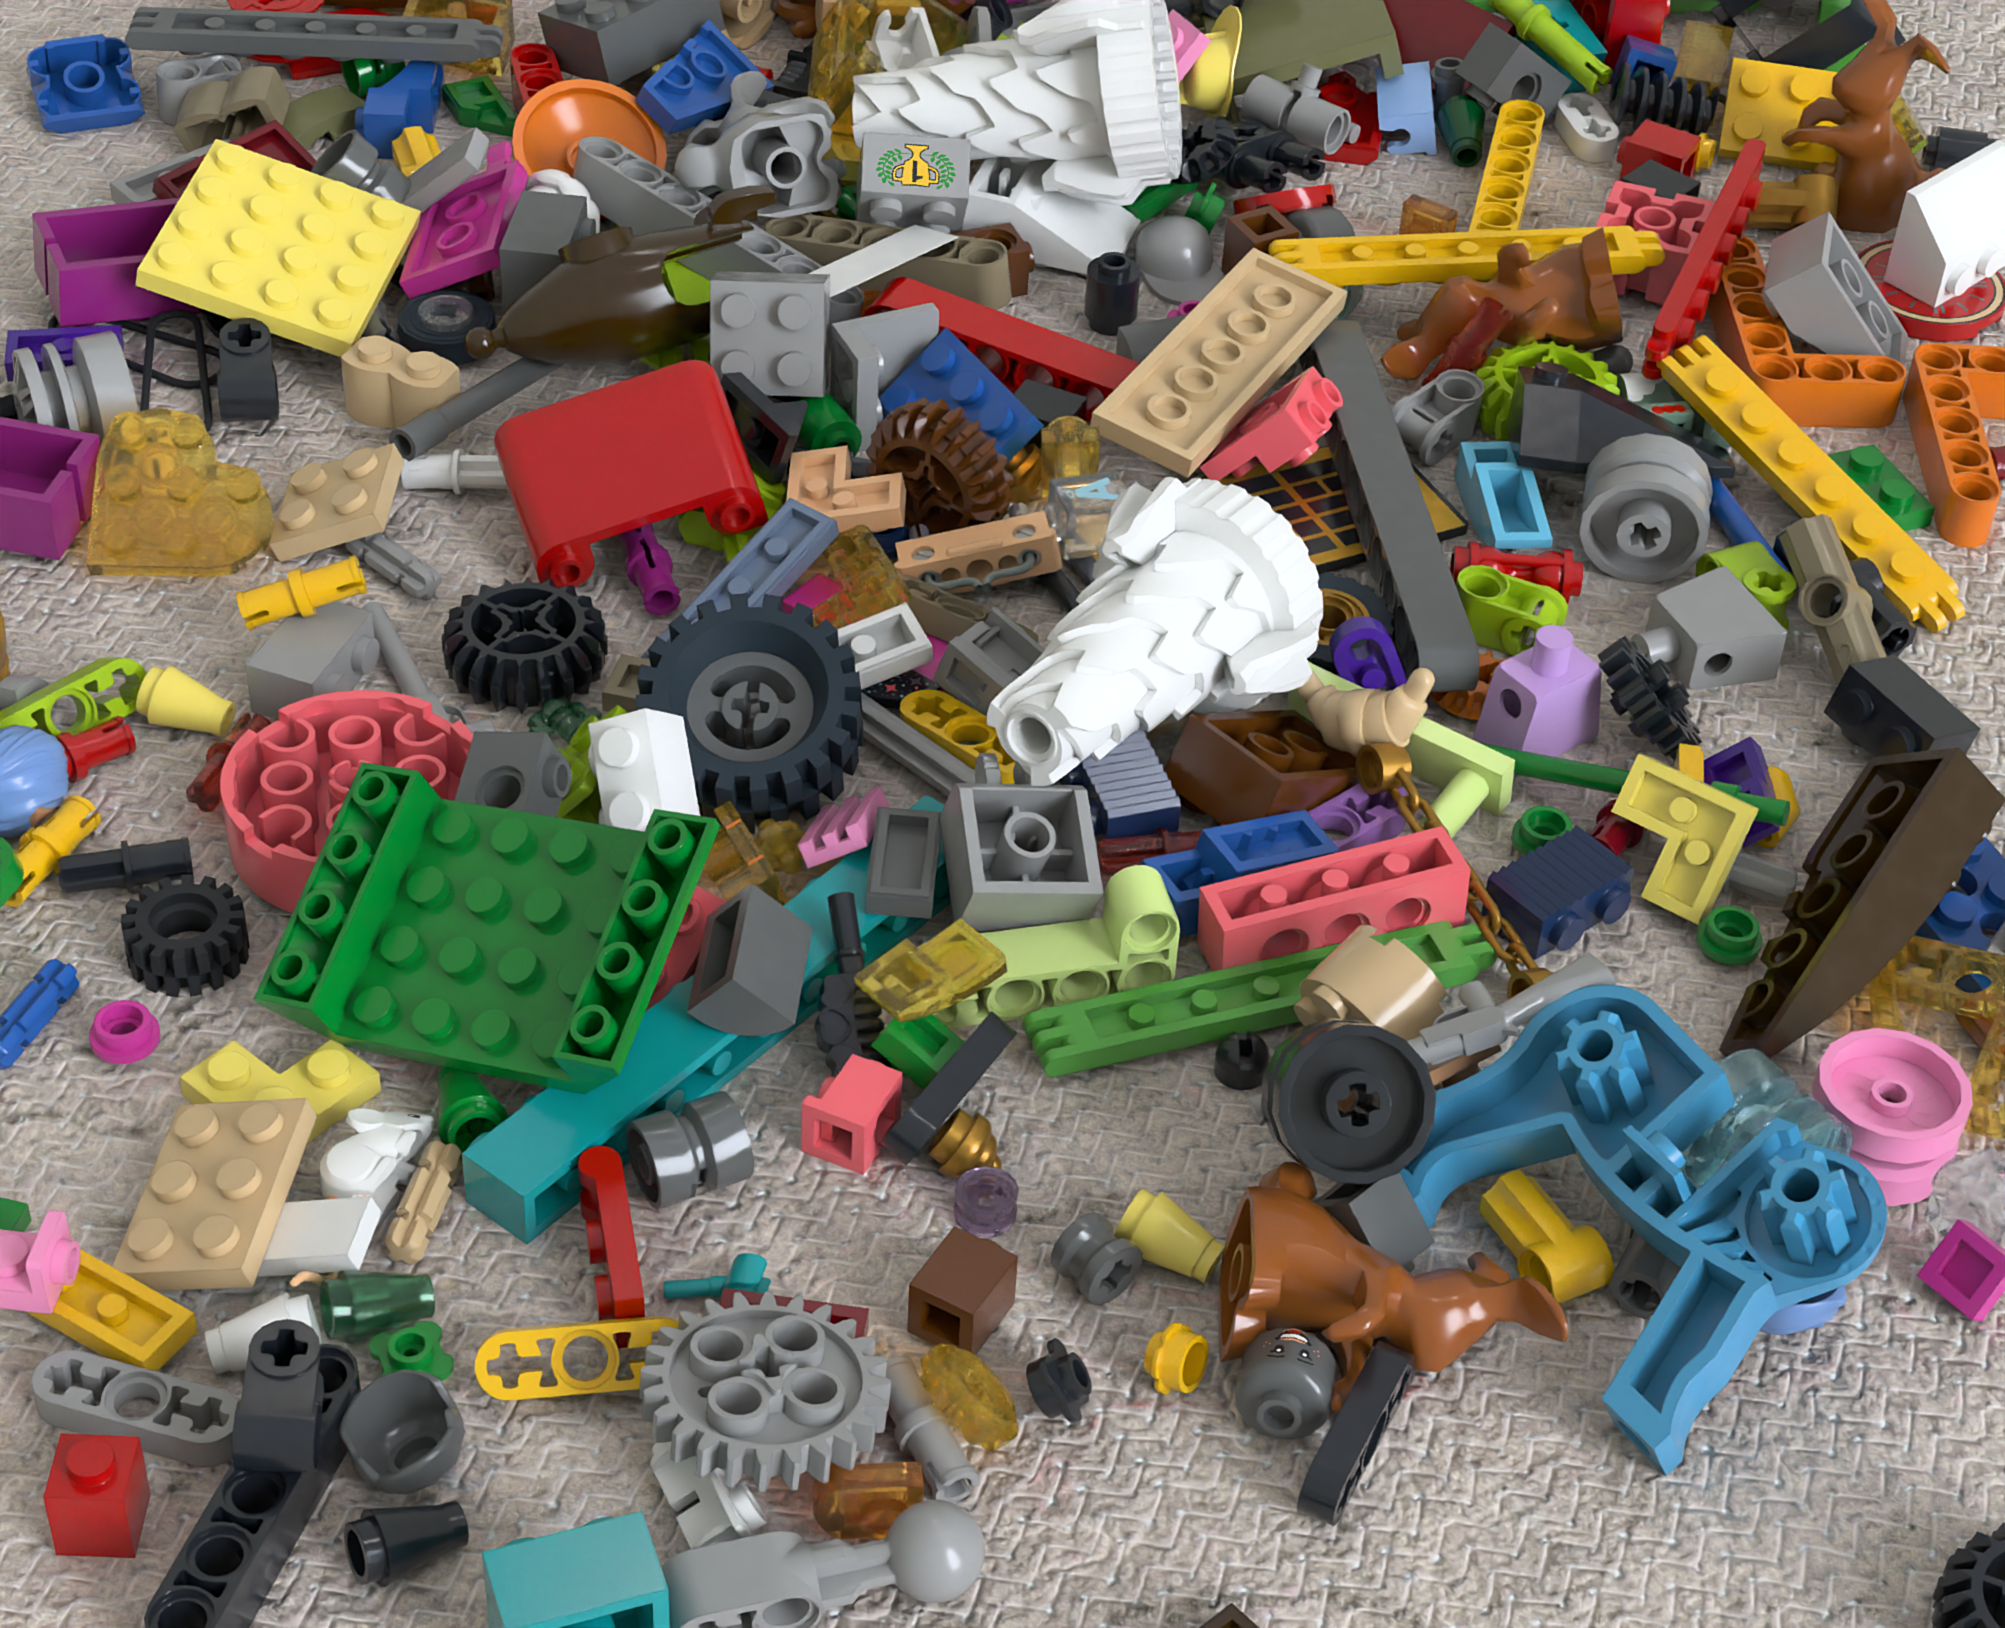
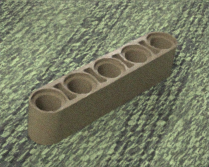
[764,214,1012,310]

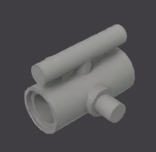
[1241,63,1361,155]

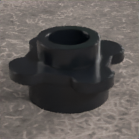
[1026,1338,1092,1423]

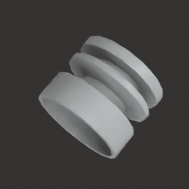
[12,331,141,457]

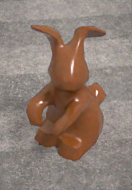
[1782,0,1951,233]
[1380,227,1623,381]
[1218,1162,1568,1411]

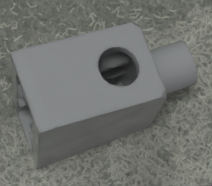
[1631,566,1788,690]

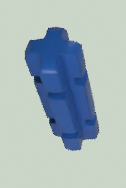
[0,958,79,1070]

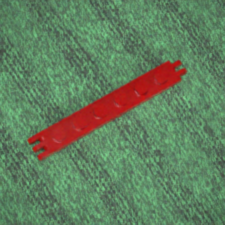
[1641,139,1766,380]

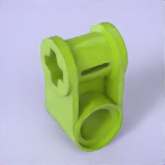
[1696,541,1796,635]
[1456,565,1568,656]

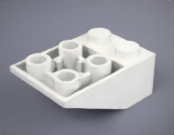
[962,157,1141,278]

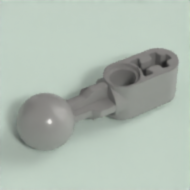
[662,1500,985,1628]

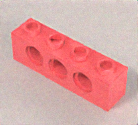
[1197,826,1471,971]

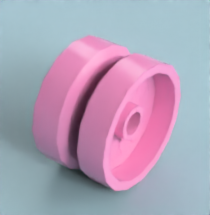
[1800,1028,1973,1206]

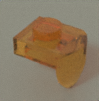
[812,1461,924,1540]

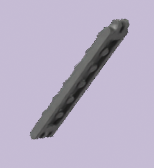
[125,7,504,65]

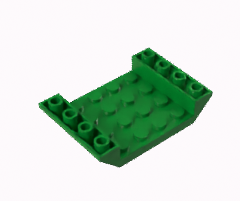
[253,762,720,1095]

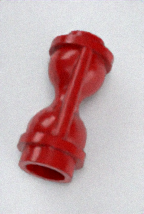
[1450,541,1583,605]

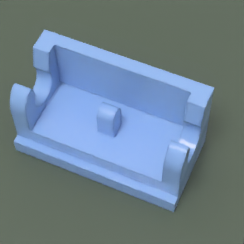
[1375,61,1437,156]

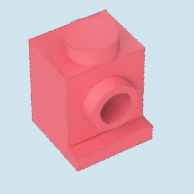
[801,1054,903,1175]

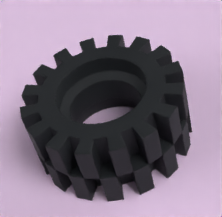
[121,874,250,997]

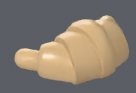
[1296,668,1435,757]

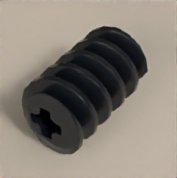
[1609,61,1720,136]

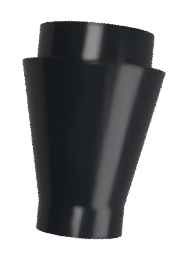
[344,1500,469,1587]

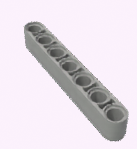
[572,136,865,351]

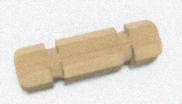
[384,1140,463,1265]

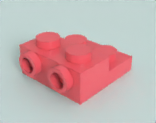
[1200,366,1343,481]

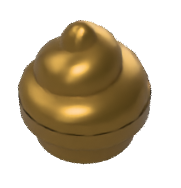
[927,1108,1002,1179]

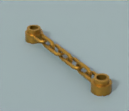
[1356,742,1554,1024]

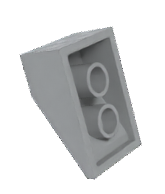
[1762,211,1908,367]

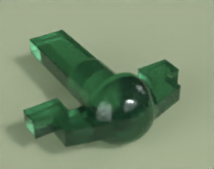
[527,698,602,745]

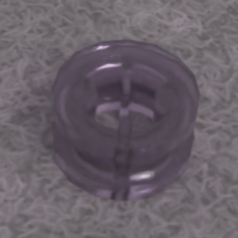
[953,1166,1019,1238]

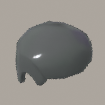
[339,1369,465,1495]

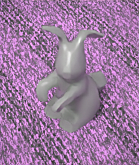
[674,71,846,218]

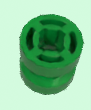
[341,58,406,97]

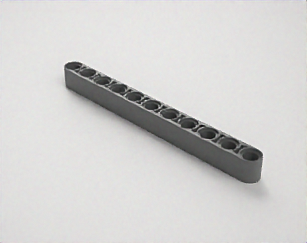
[1299,319,1479,692]

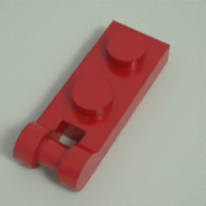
[578,1146,645,1349]

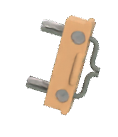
[894,503,1062,594]

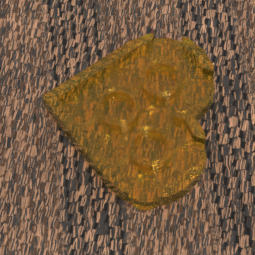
[87,408,275,577]

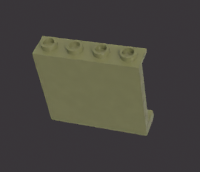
[1191,0,1404,122]

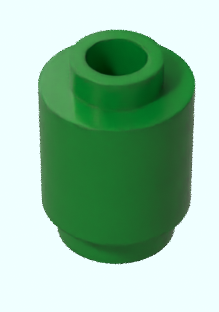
[793,393,862,457]

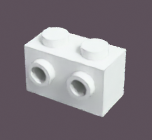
[588,708,700,832]

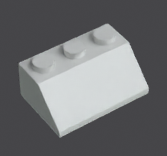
[1883,140,2005,308]

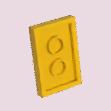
[1717,57,1839,170]

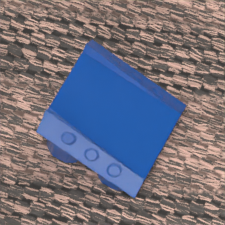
[26,34,145,134]

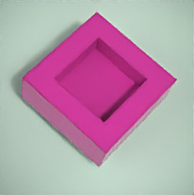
[1916,1219,2005,1322]

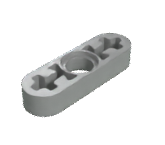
[31,1350,238,1467]

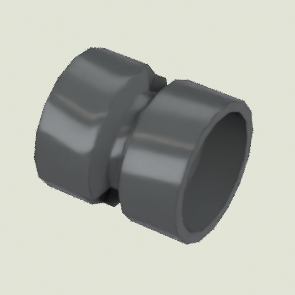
[311,129,411,204]
[626,1091,754,1210]

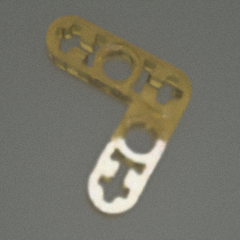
[813,525,911,629]

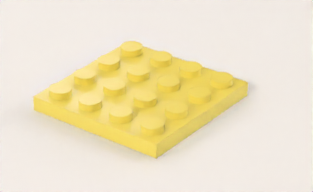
[136,139,421,357]

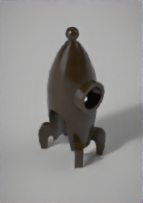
[464,185,776,366]

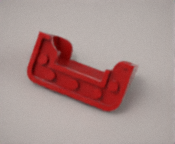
[494,360,769,589]

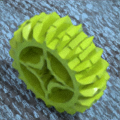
[1476,340,1620,441]

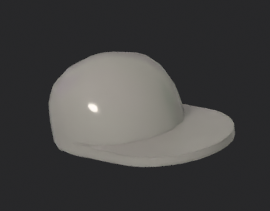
[1134,215,1225,306]

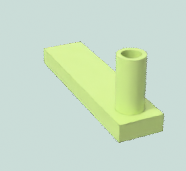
[1288,662,1515,839]

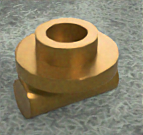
[1003,444,1048,504]

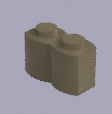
[173,66,291,153]

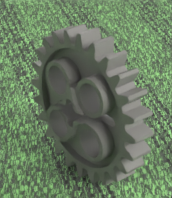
[639,1291,891,1492]

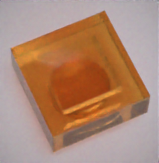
[1399,194,1458,235]

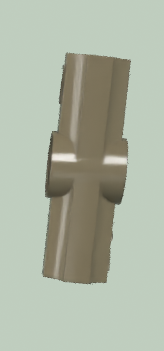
[1779,514,1887,685]

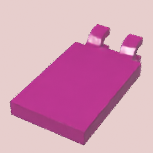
[399,140,528,299]

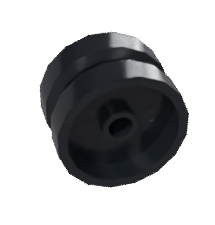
[1261,1018,1436,1184]

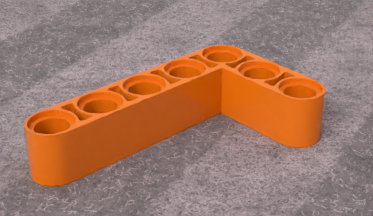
[1707,236,1907,428]
[1903,343,2005,547]

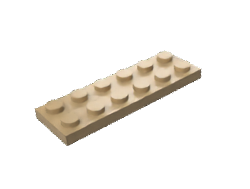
[1089,248,1348,478]

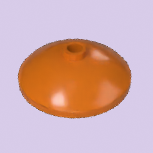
[511,79,667,221]

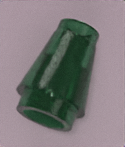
[319,1270,435,1345]

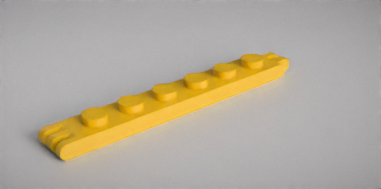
[1268,226,1665,288]
[1656,335,1965,633]

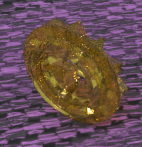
[920,1343,1019,1452]

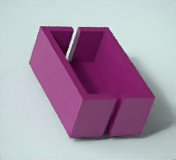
[32,198,200,327]
[0,417,108,560]

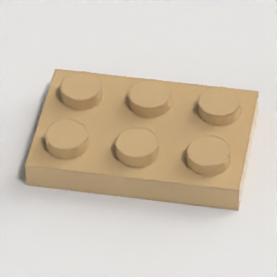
[112,1098,317,1291]

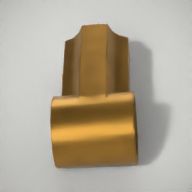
[1747,174,1839,231]

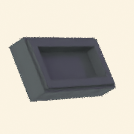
[865,807,941,919]

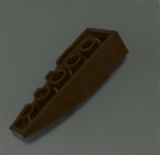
[1719,747,2005,1059]

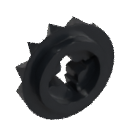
[1171,117,1238,184]

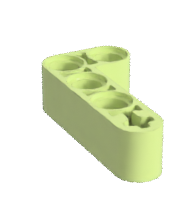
[906,865,1180,1029]

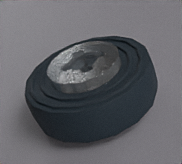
[397,290,496,366]

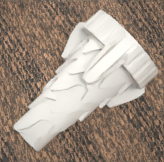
[852,0,1182,206]
[987,477,1323,786]

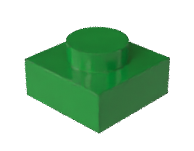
[871,998,965,1090]

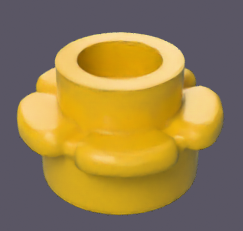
[1144,1322,1209,1395]

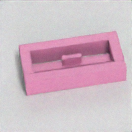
[798,786,890,868]

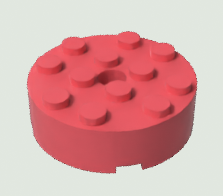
[220,690,473,913]

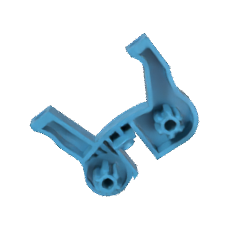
[1400,985,1887,1476]

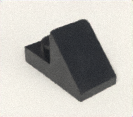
[721,372,808,484]

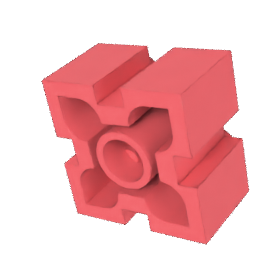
[1595,180,1716,306]

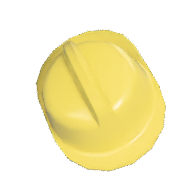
[1178,5,1242,118]

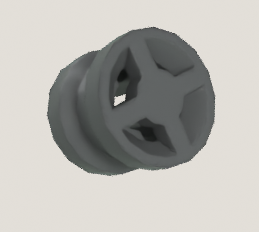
[1050,1212,1143,1305]

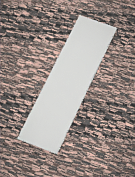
[808,224,959,297]

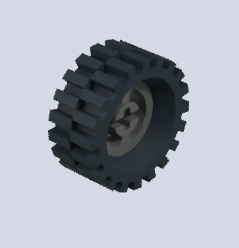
[636,593,863,834]

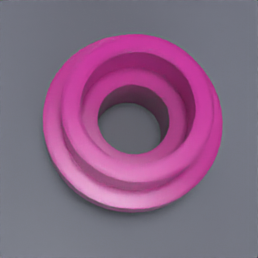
[89,1000,161,1064]

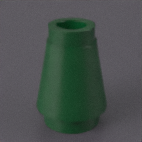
[1436,95,1486,167]

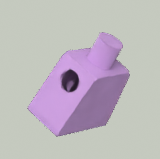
[1472,625,1602,778]

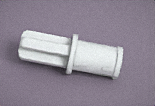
[401,449,508,494]

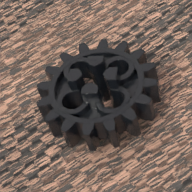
[1597,636,1702,761]

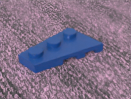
[635,19,775,135]

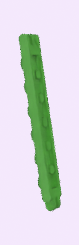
[1022,921,1498,1077]

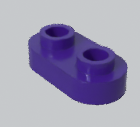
[1329,616,1408,691]

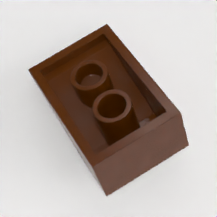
[1163,709,1359,826]

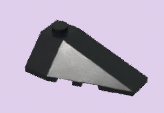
[1505,362,1736,478]

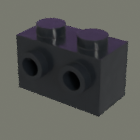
[1824,655,1981,757]

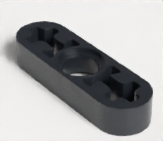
[880,1011,1017,1166]
[1297,1341,1416,1526]

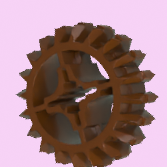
[865,397,1015,537]

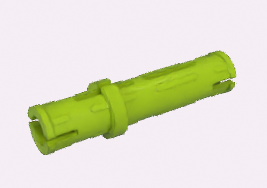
[1489,0,1613,94]

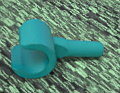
[663,1253,771,1299]

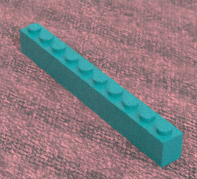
[462,795,951,1245]

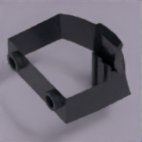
[1711,0,1906,70]

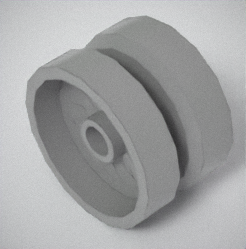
[1579,433,1712,584]

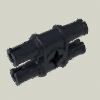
[1182,115,1326,193]

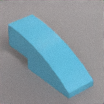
[1454,441,1553,549]

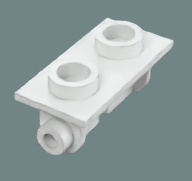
[650,1441,767,1549]

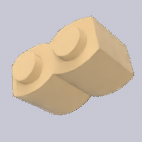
[341,336,461,444]

